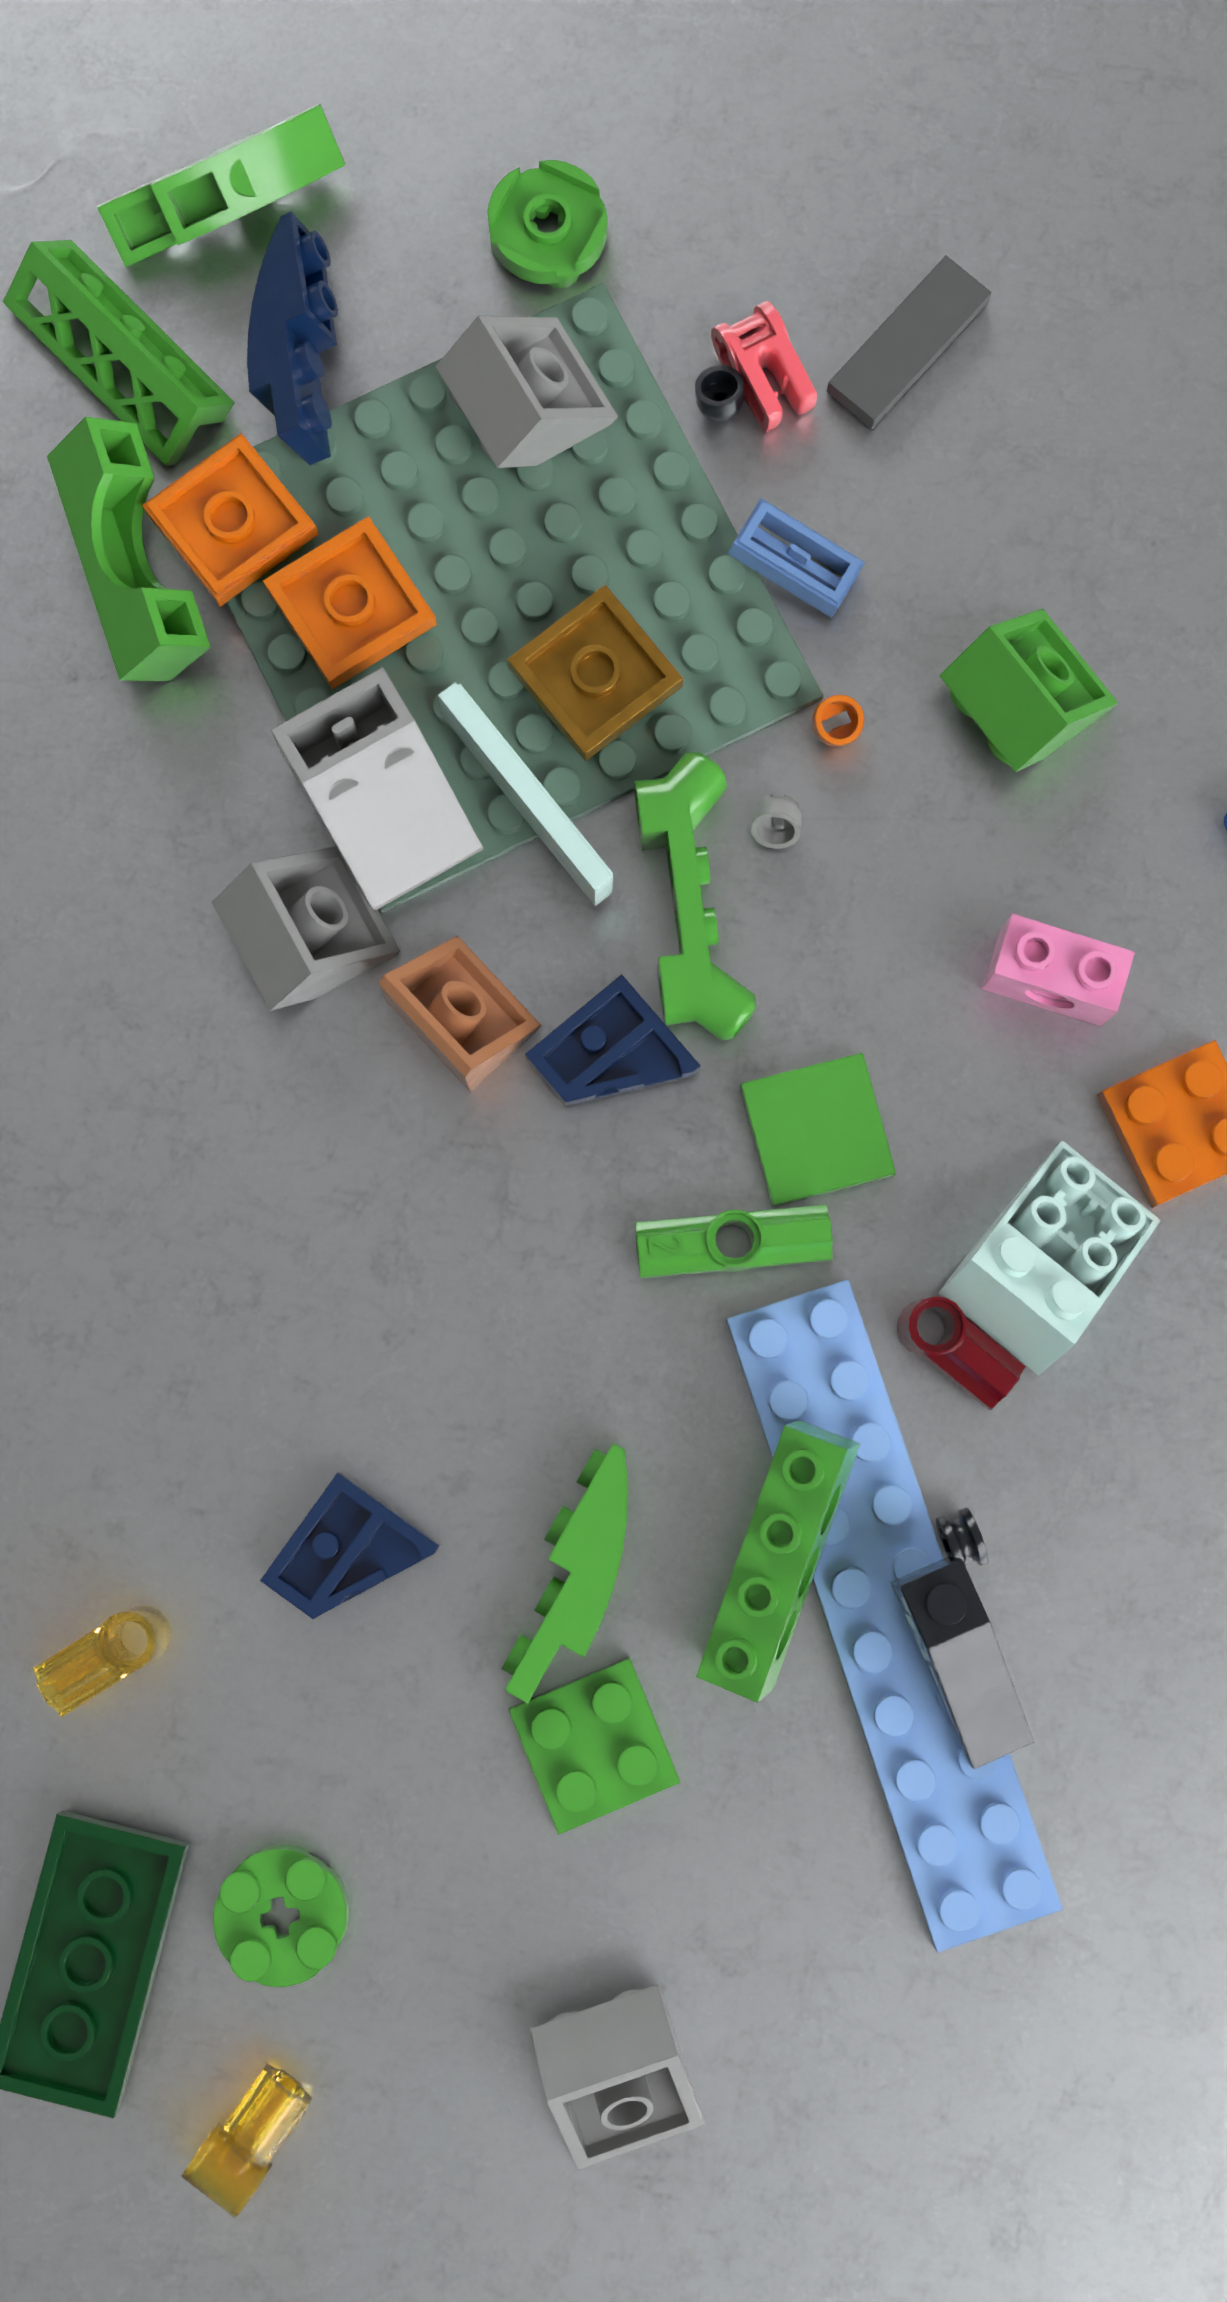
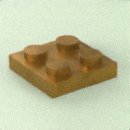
[507,584,684,762]

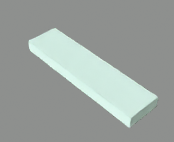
[438,682,613,906]

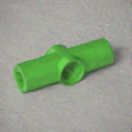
[635,1204,833,1279]

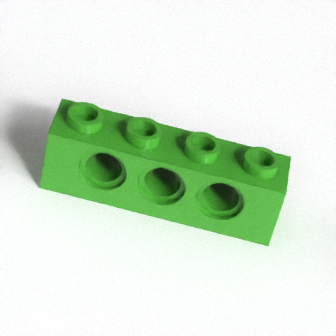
[696,1420,861,1703]

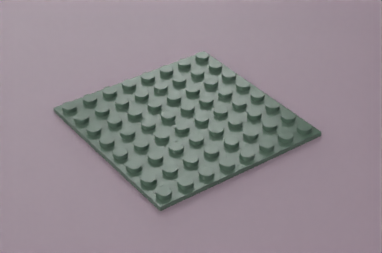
[226,283,824,913]

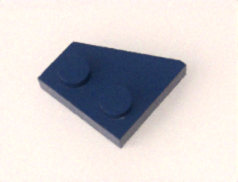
[525,974,701,1106]
[260,1472,441,1619]

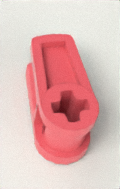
[711,301,817,433]

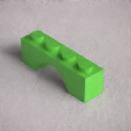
[47,417,211,682]

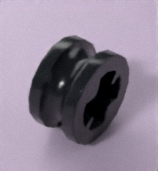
[936,1507,989,1566]

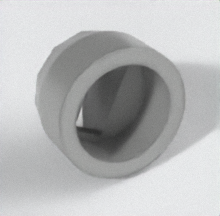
[751,794,802,849]

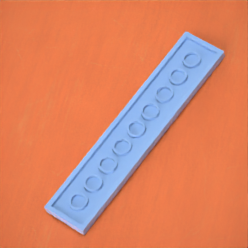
[726,1279,1063,1953]

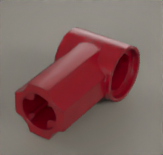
[897,1296,1025,1410]

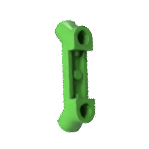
[634,752,757,1041]

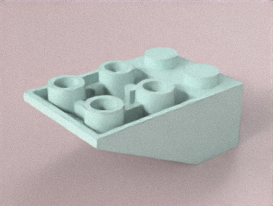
[938,1140,1161,1376]

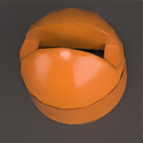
[812,695,864,747]

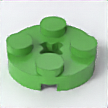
[487,160,608,289]
[213,1845,349,1987]

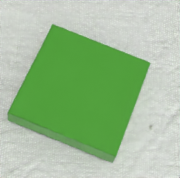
[740,1053,896,1208]

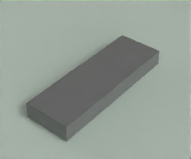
[826,255,992,429]

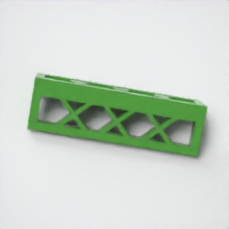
[3,240,235,466]

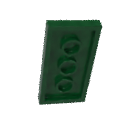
[0,1810,190,2119]

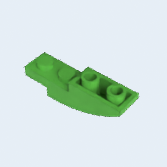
[97,104,346,267]
[501,1443,628,1704]

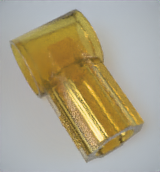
[33,1606,171,1717]
[181,2063,312,2218]

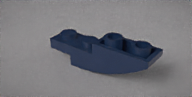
[247,211,338,465]

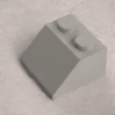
[435,316,618,468]
[212,846,400,1011]
[530,1984,705,2170]

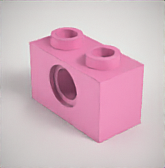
[982,913,1135,1027]

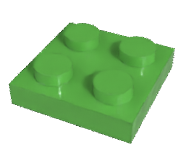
[508,1656,681,1835]

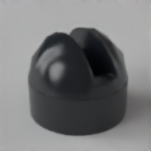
[695,365,744,422]

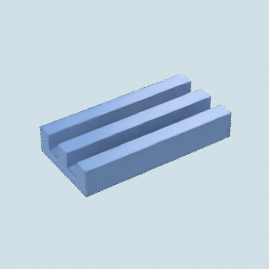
[728,498,865,618]

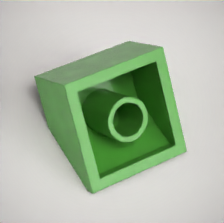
[939,608,1118,772]

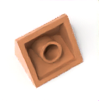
[378,935,542,1092]

